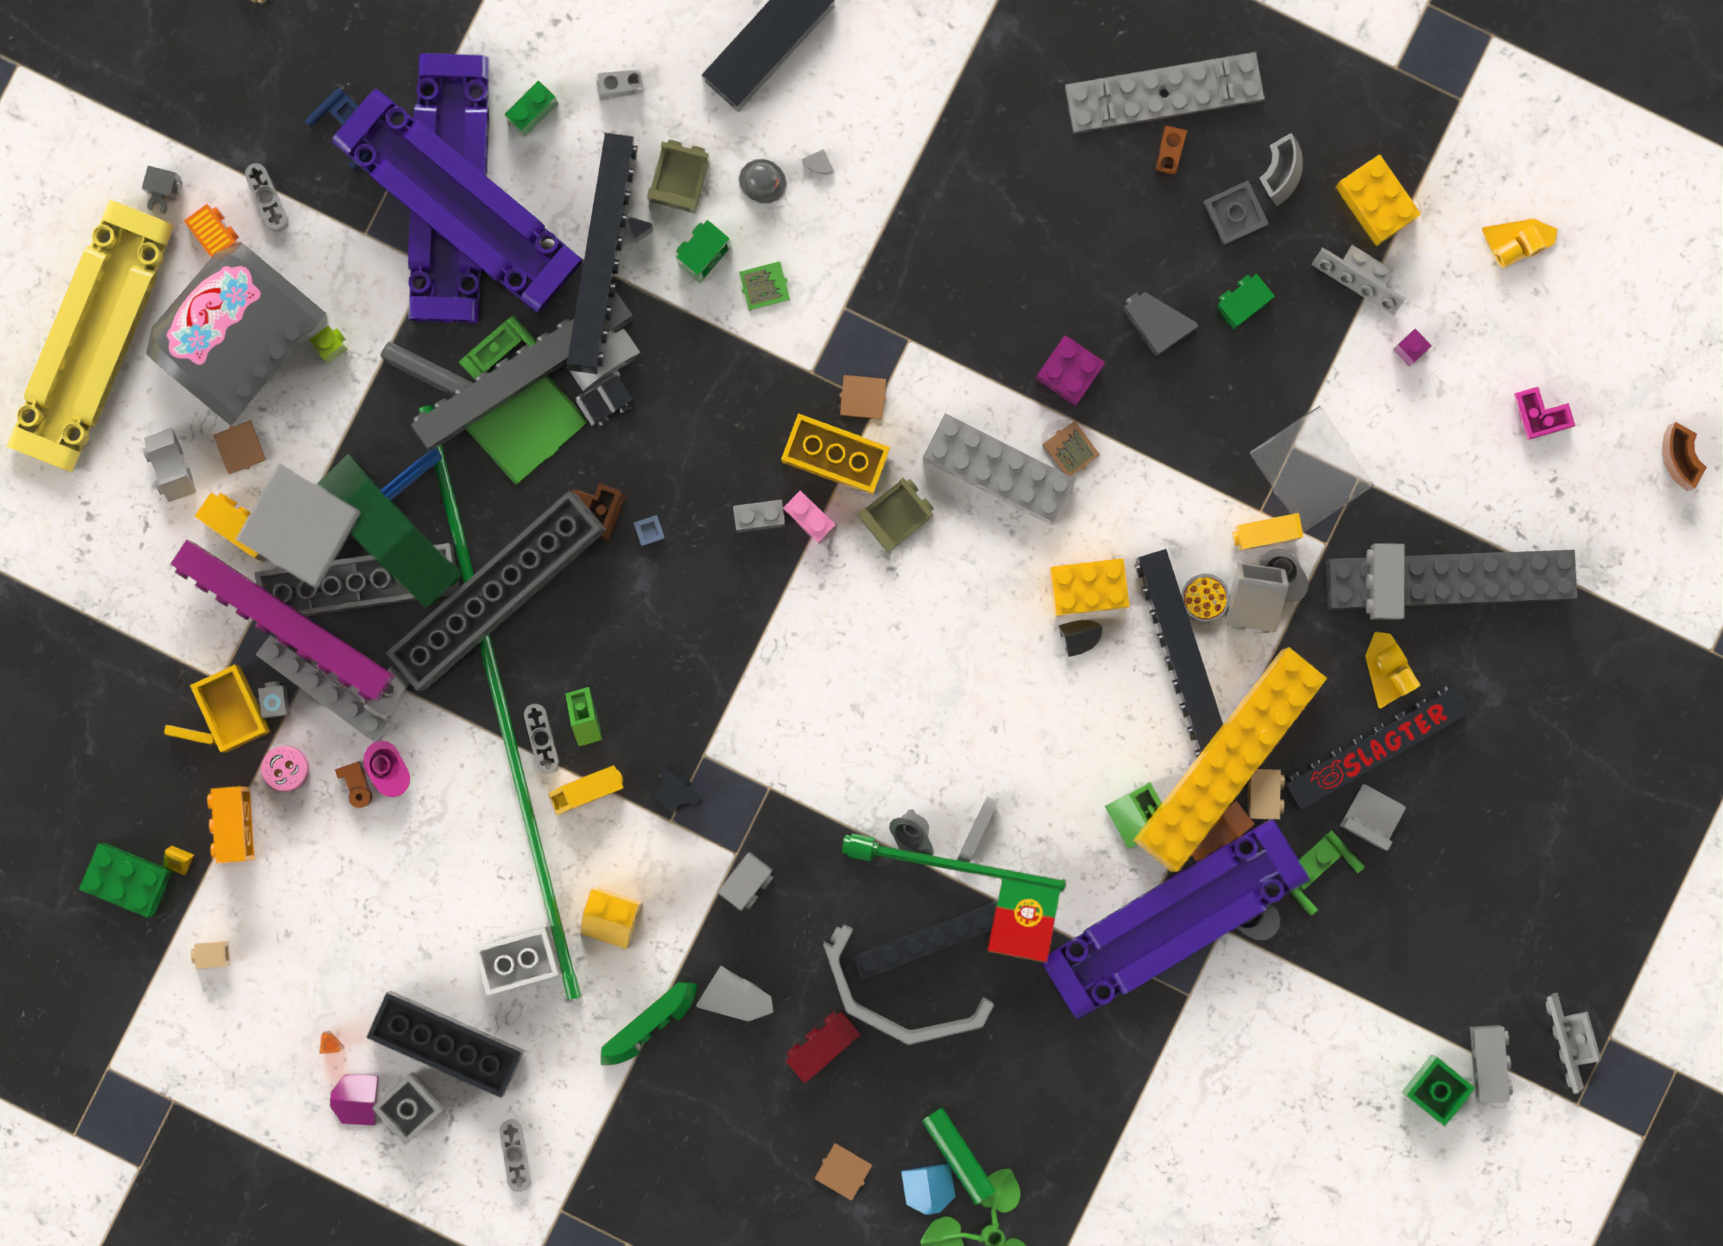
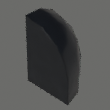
[1058,620,1102,657]

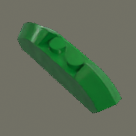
[600,982,697,1066]

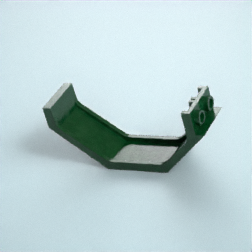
[317,454,462,608]

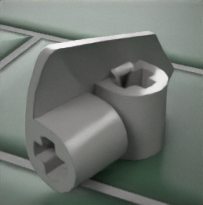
[697,966,773,1021]

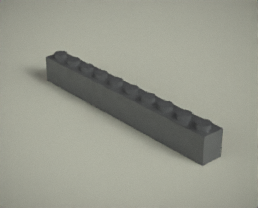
[411,292,633,452]

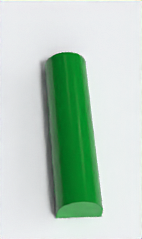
[922,1107,996,1205]

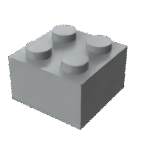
[718,852,773,910]
[372,1072,446,1145]

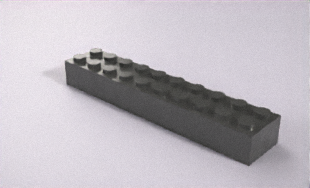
[386,491,607,691]
[1325,549,1577,610]

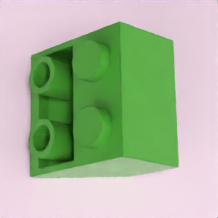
[1104,782,1162,849]

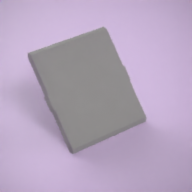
[236,464,360,588]

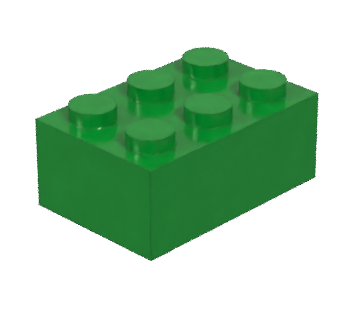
[79,843,173,917]

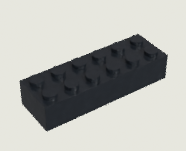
[366,990,525,1098]

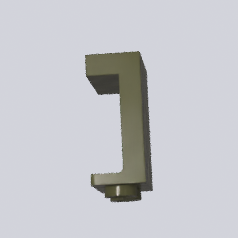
[647,140,710,214]
[857,478,934,553]

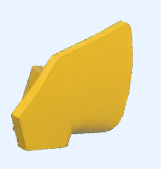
[1482,218,1557,268]
[1365,632,1420,708]

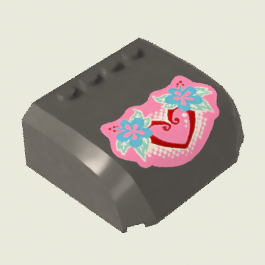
[146,242,327,425]

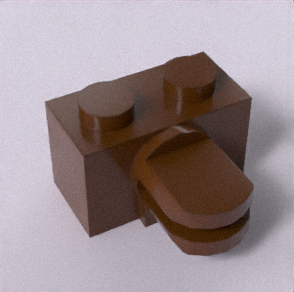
[571,483,626,541]

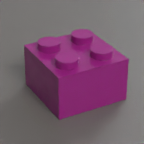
[1036,335,1105,406]

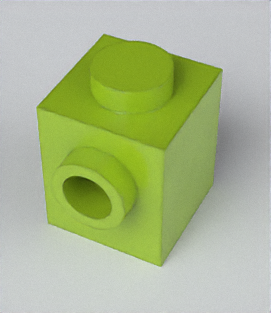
[309,325,348,363]

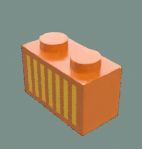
[184,204,239,258]

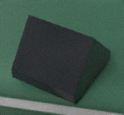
[628,217,654,242]

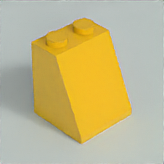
[580,887,643,949]

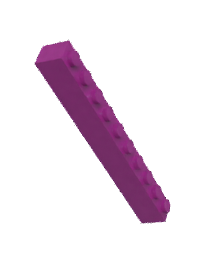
[170,539,395,702]

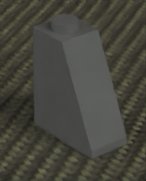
[1123,292,1198,357]

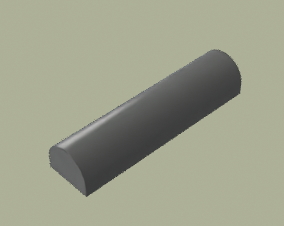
[380,341,474,396]

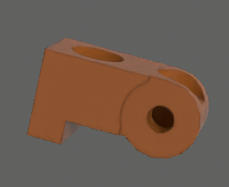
[1156,126,1187,175]
[335,761,373,808]

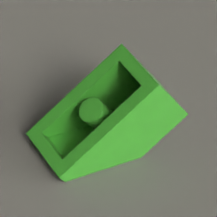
[565,687,602,746]

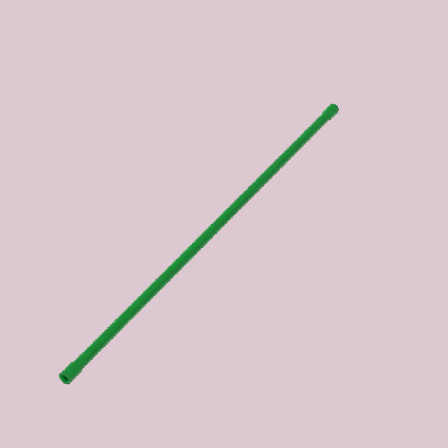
[419,405,582,1000]

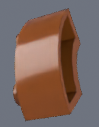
[1662,422,1707,491]
[1191,801,1254,861]

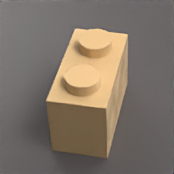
[1247,769,1285,819]

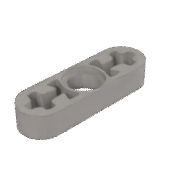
[245,164,288,231]
[524,704,559,773]
[957,796,998,862]
[500,1119,531,1192]

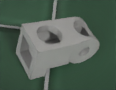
[596,70,644,100]

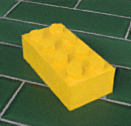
[781,414,890,496]

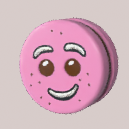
[261,746,310,792]

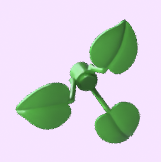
[921,1169,1026,1246]

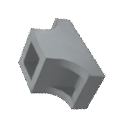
[364,666,410,720]

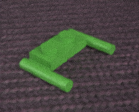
[459,314,537,380]
[1289,830,1365,916]

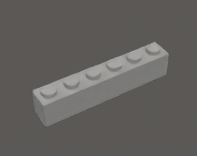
[256,635,393,742]

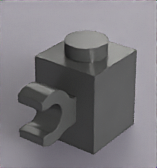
[141,165,183,214]

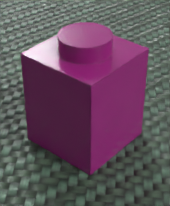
[1393,328,1432,366]

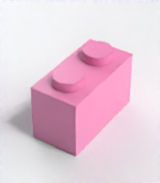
[783,491,836,544]

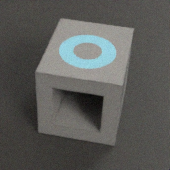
[258,682,290,718]

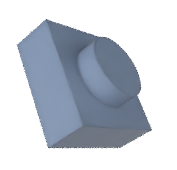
[634,515,665,546]

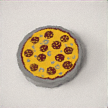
[1181,573,1230,622]

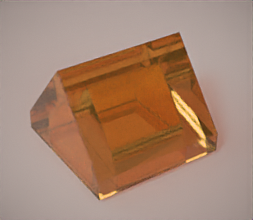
[319,1030,345,1054]

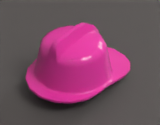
[363,740,410,797]

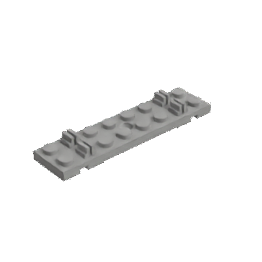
[1065,52,1264,134]

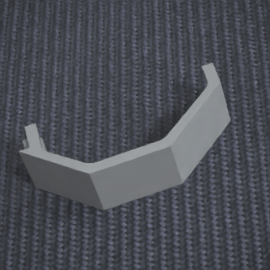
[823,924,994,1045]

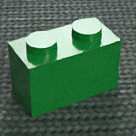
[504,80,558,137]
[1216,274,1275,330]

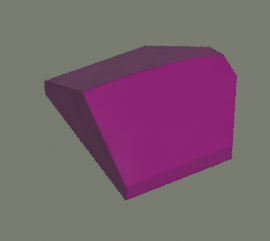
[330,1074,379,1126]

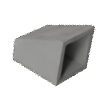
[1226,562,1289,633]

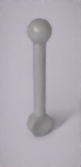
[575,371,620,400]

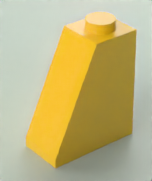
[1232,513,1303,551]
[548,766,623,816]

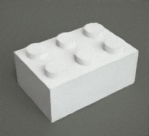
[473,926,561,996]

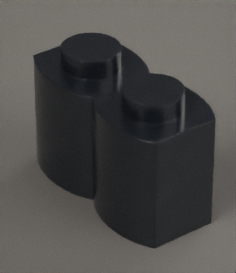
[576,375,634,428]

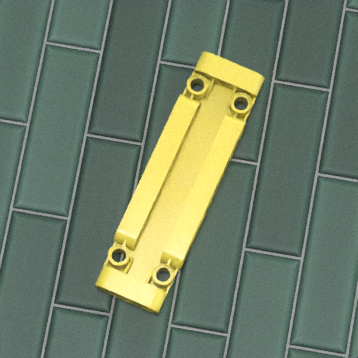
[6,200,175,473]

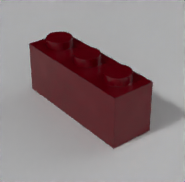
[785,1010,861,1083]

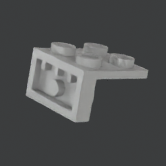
[1340,784,1406,851]

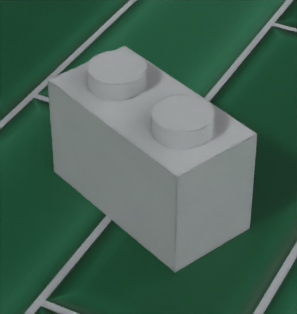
[733,500,785,533]

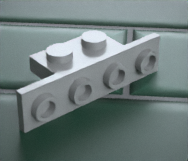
[1311,245,1406,315]
[1546,993,1601,1094]

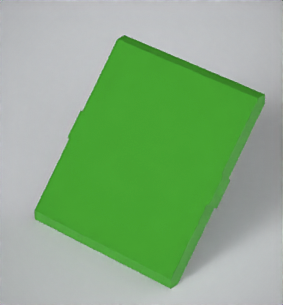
[466,376,589,485]

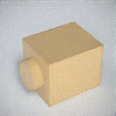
[191,941,230,969]

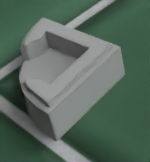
[802,149,834,174]

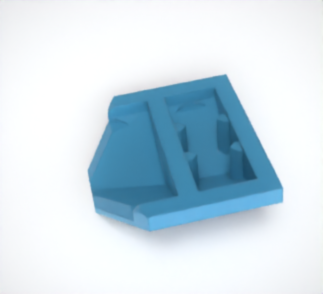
[901,1163,955,1214]

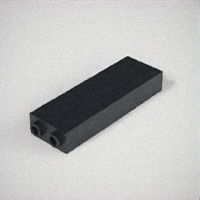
[701,0,835,112]

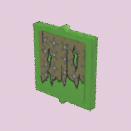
[739,261,790,311]

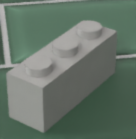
[1366,544,1404,620]
[1470,1025,1513,1103]

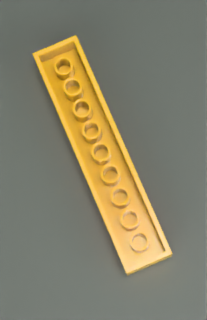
[1133,647,1327,872]

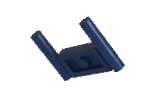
[305,87,373,172]

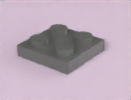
[1203,181,1269,246]

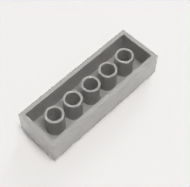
[922,413,1076,525]

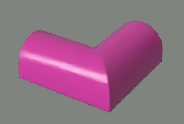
[1514,387,1576,440]

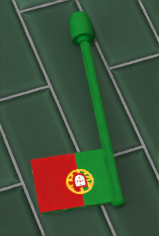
[842,834,1067,963]

